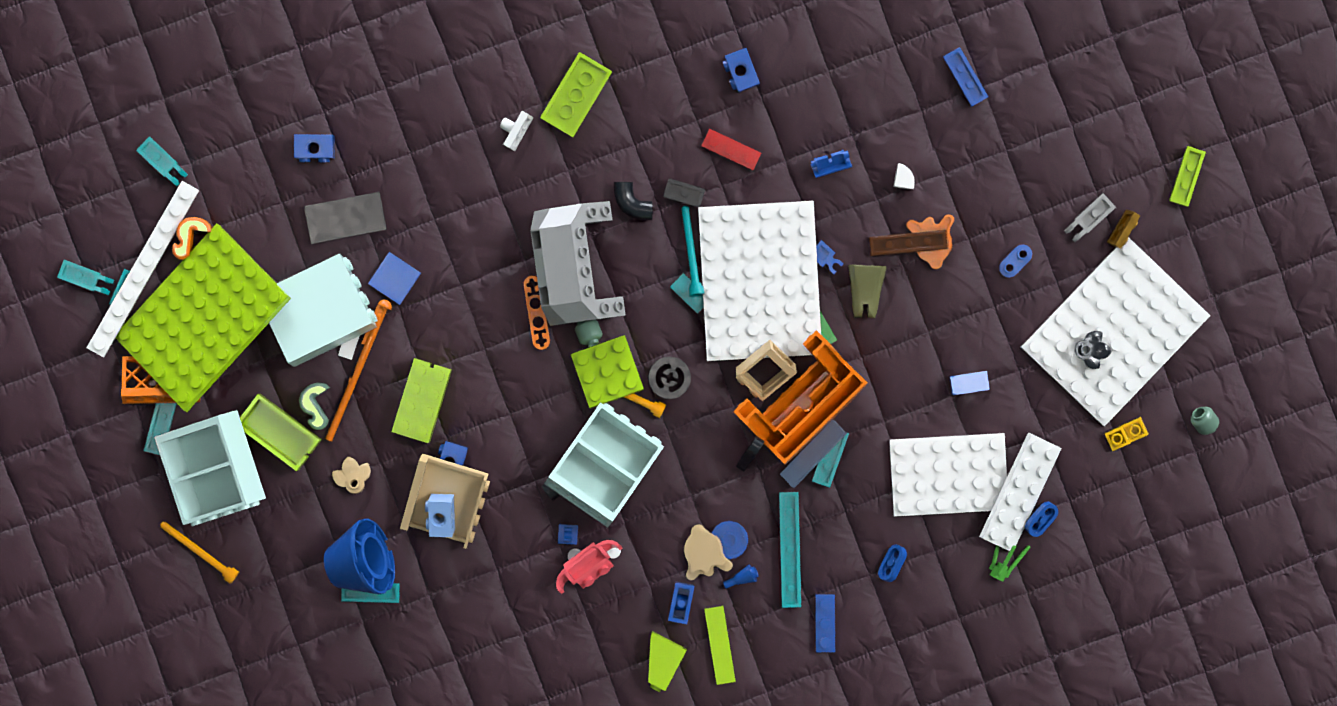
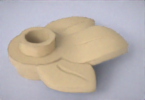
[332,457,371,494]

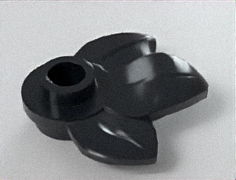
[1074,331,1112,369]

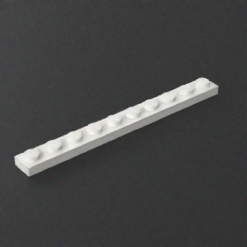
[87,181,199,357]

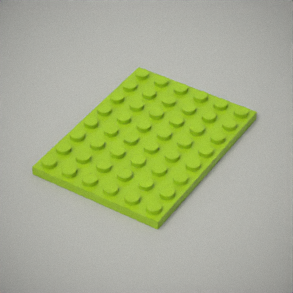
[116,223,291,412]

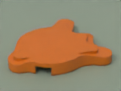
[906,214,954,269]

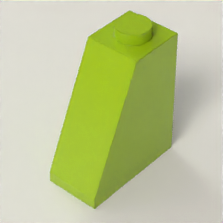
[648,631,687,692]

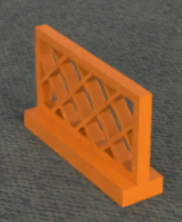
[121,356,200,404]

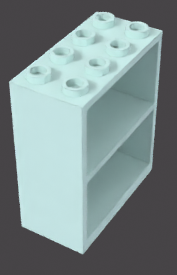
[269,254,378,367]
[544,402,664,528]
[155,410,266,526]

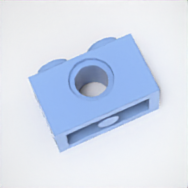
[425,494,455,537]

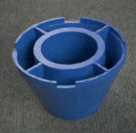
[324,519,395,594]

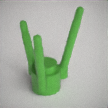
[989,545,1030,581]

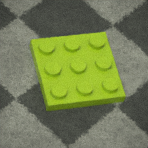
[571,335,644,409]

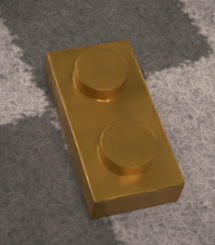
[1107,209,1140,249]

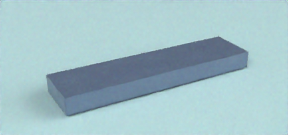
[780,419,847,488]

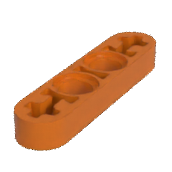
[524,276,550,350]

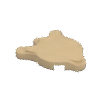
[684,524,733,580]

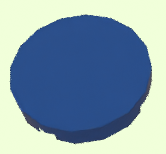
[712,521,748,559]

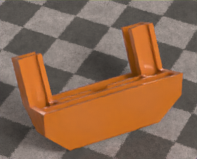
[733,330,868,465]

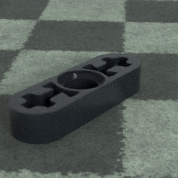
[736,436,765,472]

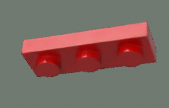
[701,129,761,171]

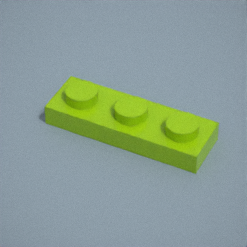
[1169,146,1206,207]

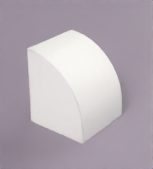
[893,163,915,190]

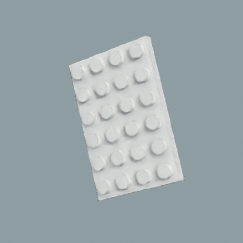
[889,433,1007,516]

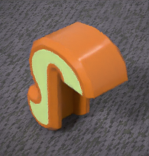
[172,217,213,260]

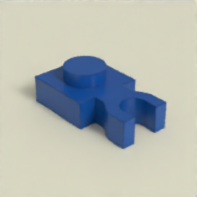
[816,240,844,275]

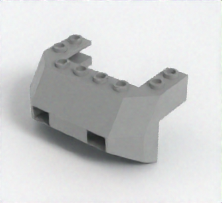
[531,201,626,326]

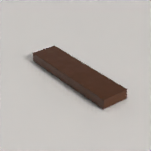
[869,230,948,256]

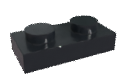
[663,178,705,207]

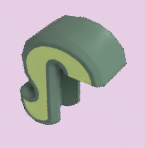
[299,382,331,430]

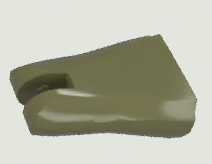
[848,264,887,318]

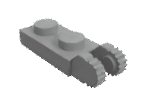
[1064,193,1116,242]

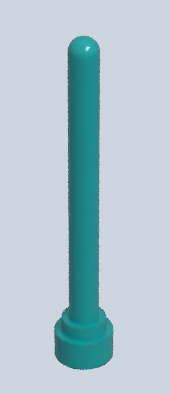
[681,205,705,297]

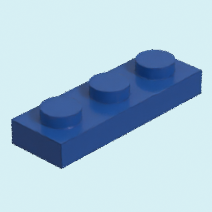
[943,47,988,107]
[815,594,835,652]

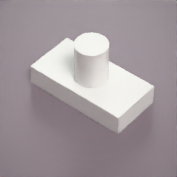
[500,111,533,151]

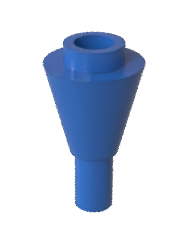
[723,564,759,589]

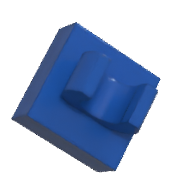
[558,524,578,545]

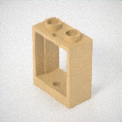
[736,340,797,401]

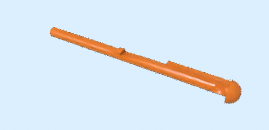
[325,300,392,441]

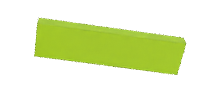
[704,606,736,685]

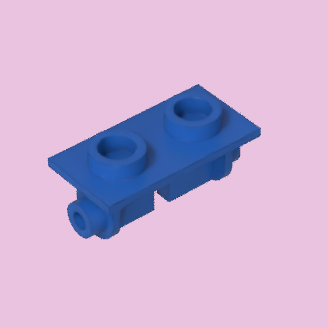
[811,150,852,178]

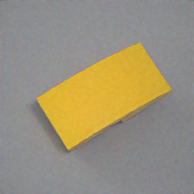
[1105,417,1149,451]

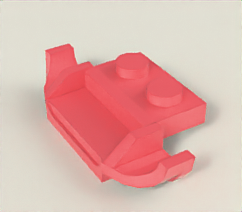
[556,540,623,594]

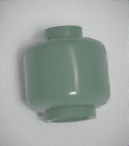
[575,320,603,347]
[1191,407,1219,435]

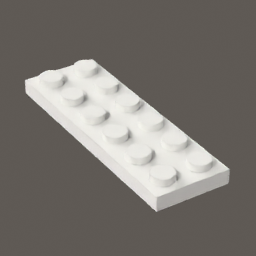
[979,433,1062,551]

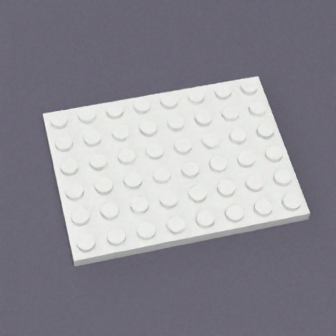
[698,201,821,361]
[1021,237,1210,426]

